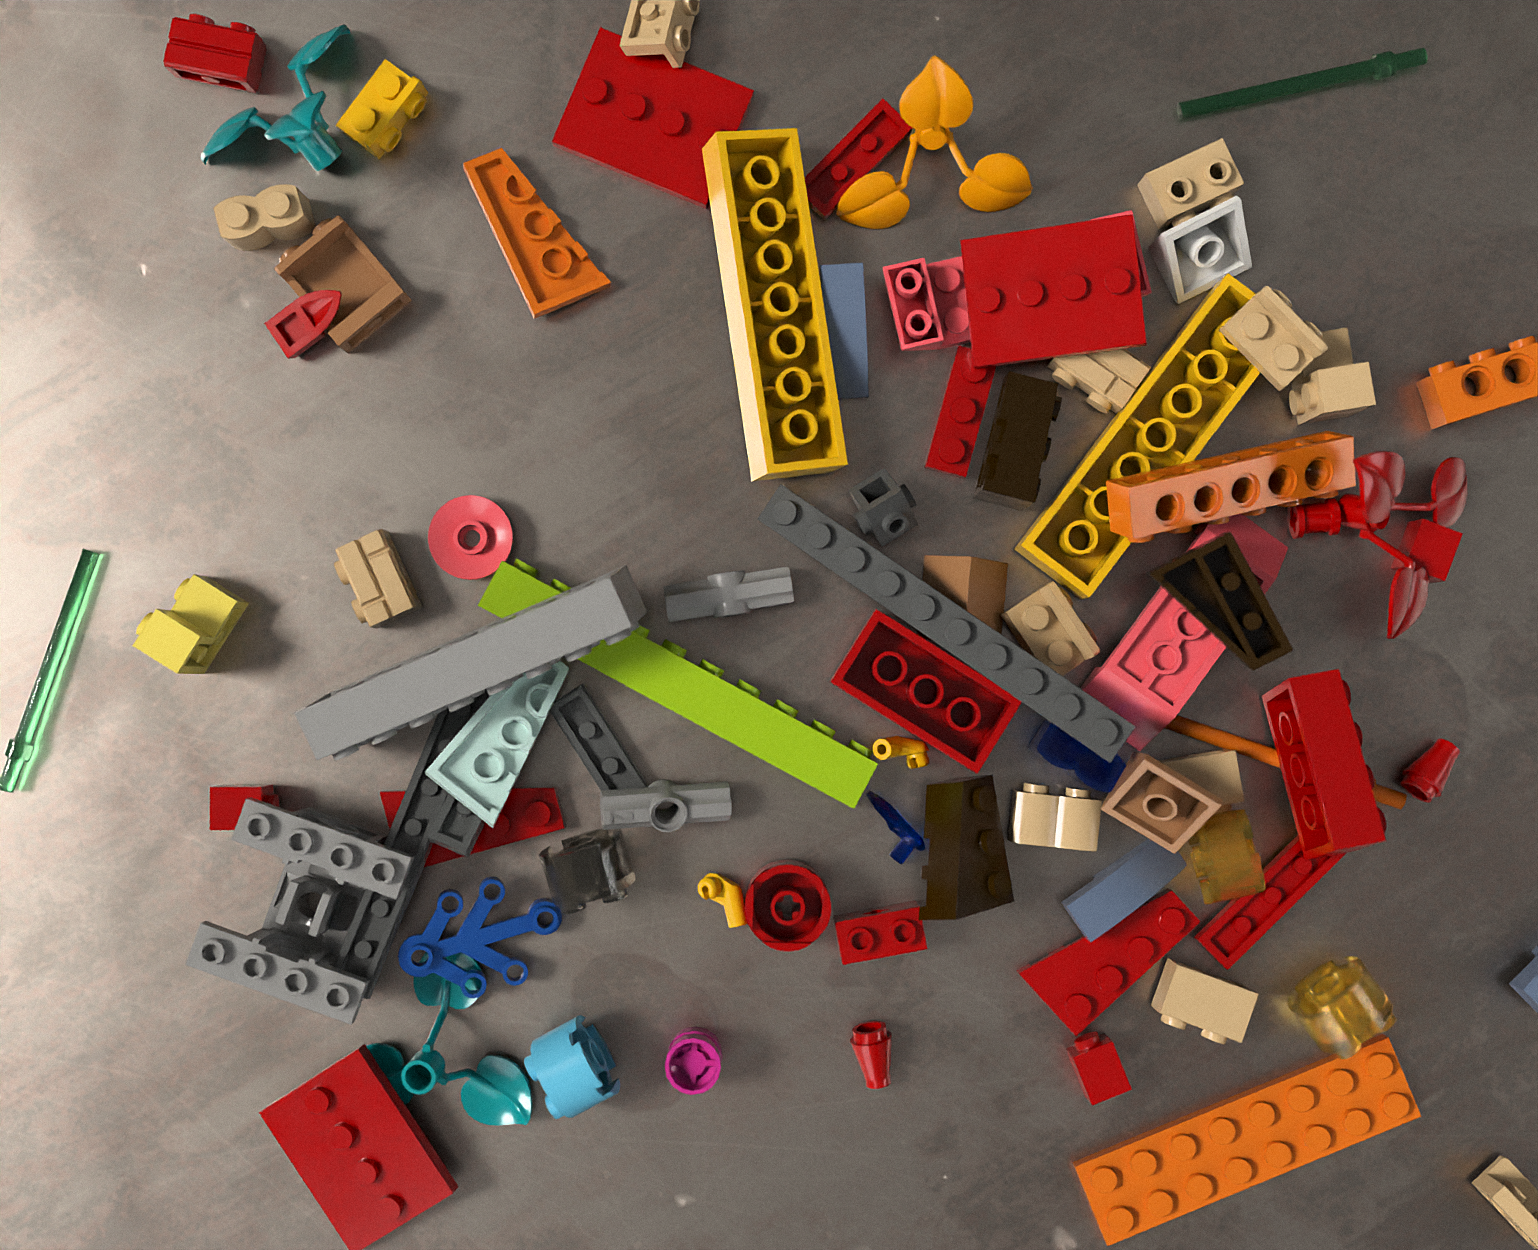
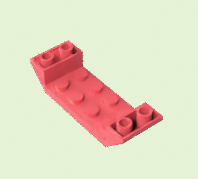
[882,210,1152,351]
[1080,514,1288,751]

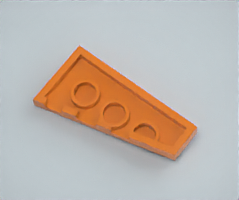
[463,148,611,319]

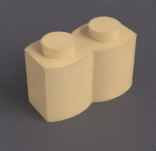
[213,184,316,251]
[1007,783,1102,852]

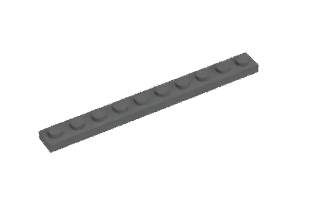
[758,484,1136,763]

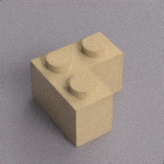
[1289,328,1376,425]

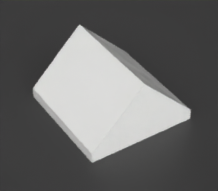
[1148,196,1252,304]

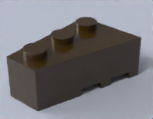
[973,371,1062,511]
[1146,532,1294,671]
[919,774,1014,920]

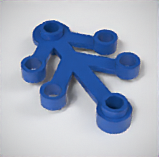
[398,876,562,998]

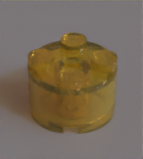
[1188,808,1266,905]
[1288,956,1396,1059]

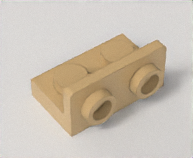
[619,0,700,68]
[1219,286,1328,391]
[1001,582,1101,676]
[1472,1155,1538,1250]

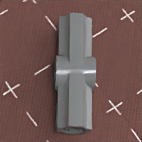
[663,566,794,622]
[600,779,732,832]

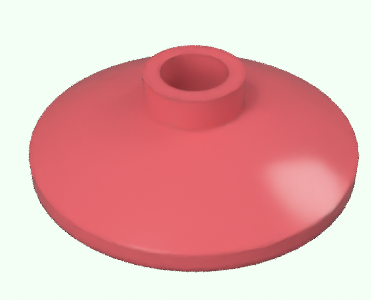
[428,495,513,580]

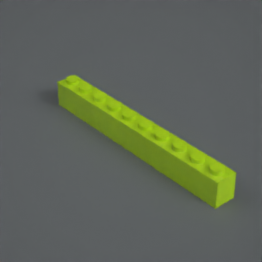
[478,558,878,809]

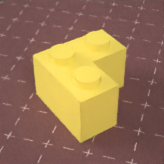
[133,574,249,674]

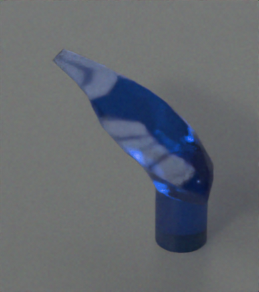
[866,791,925,865]

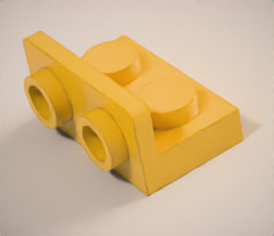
[335,59,428,159]

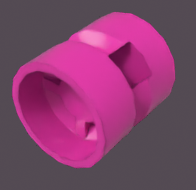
[665,1026,723,1095]

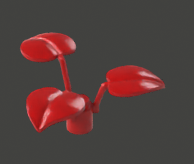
[1339,451,1468,639]

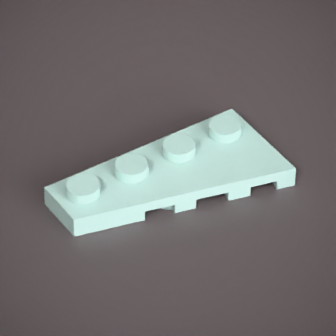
[425,661,569,828]

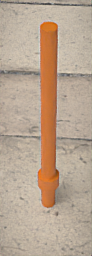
[1165,715,1407,810]

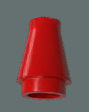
[1401,738,1460,803]
[850,1021,892,1089]

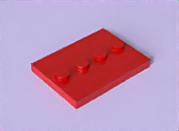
[552,27,754,210]
[960,214,1147,369]
[259,1044,459,1250]

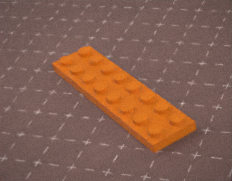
[1072,1034,1422,1246]

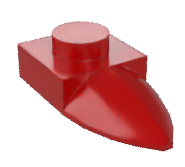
[264,290,342,359]

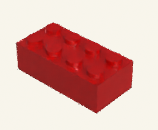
[829,609,1022,774]
[1262,669,1387,861]

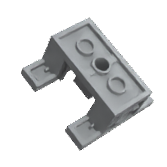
[185,797,415,1024]

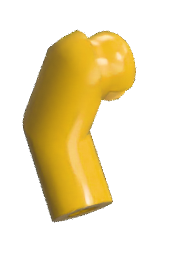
[873,735,930,769]
[697,873,747,928]

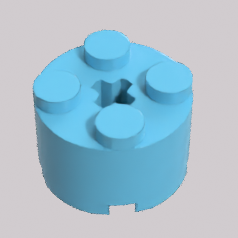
[524,1015,620,1119]

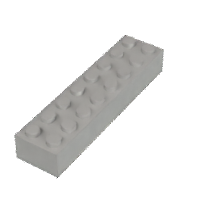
[294,565,647,761]

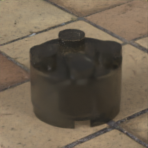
[539,829,636,915]

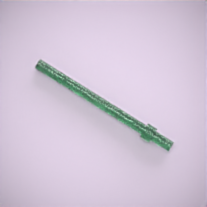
[1177,48,1428,120]
[0,548,100,793]

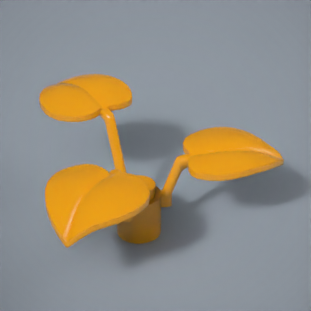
[836,55,1033,229]

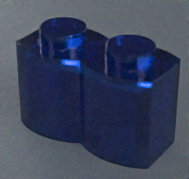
[1029,720,1126,792]

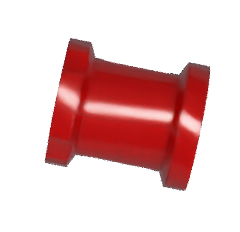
[1287,498,1341,539]

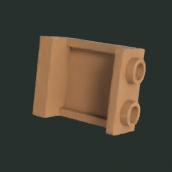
[274,215,412,354]

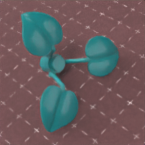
[201,24,350,171]
[366,952,533,1126]

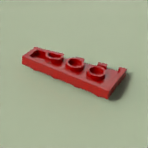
[380,787,567,867]
[1017,888,1200,1036]

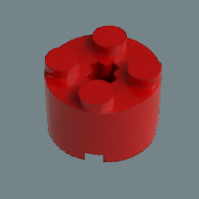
[745,859,831,952]

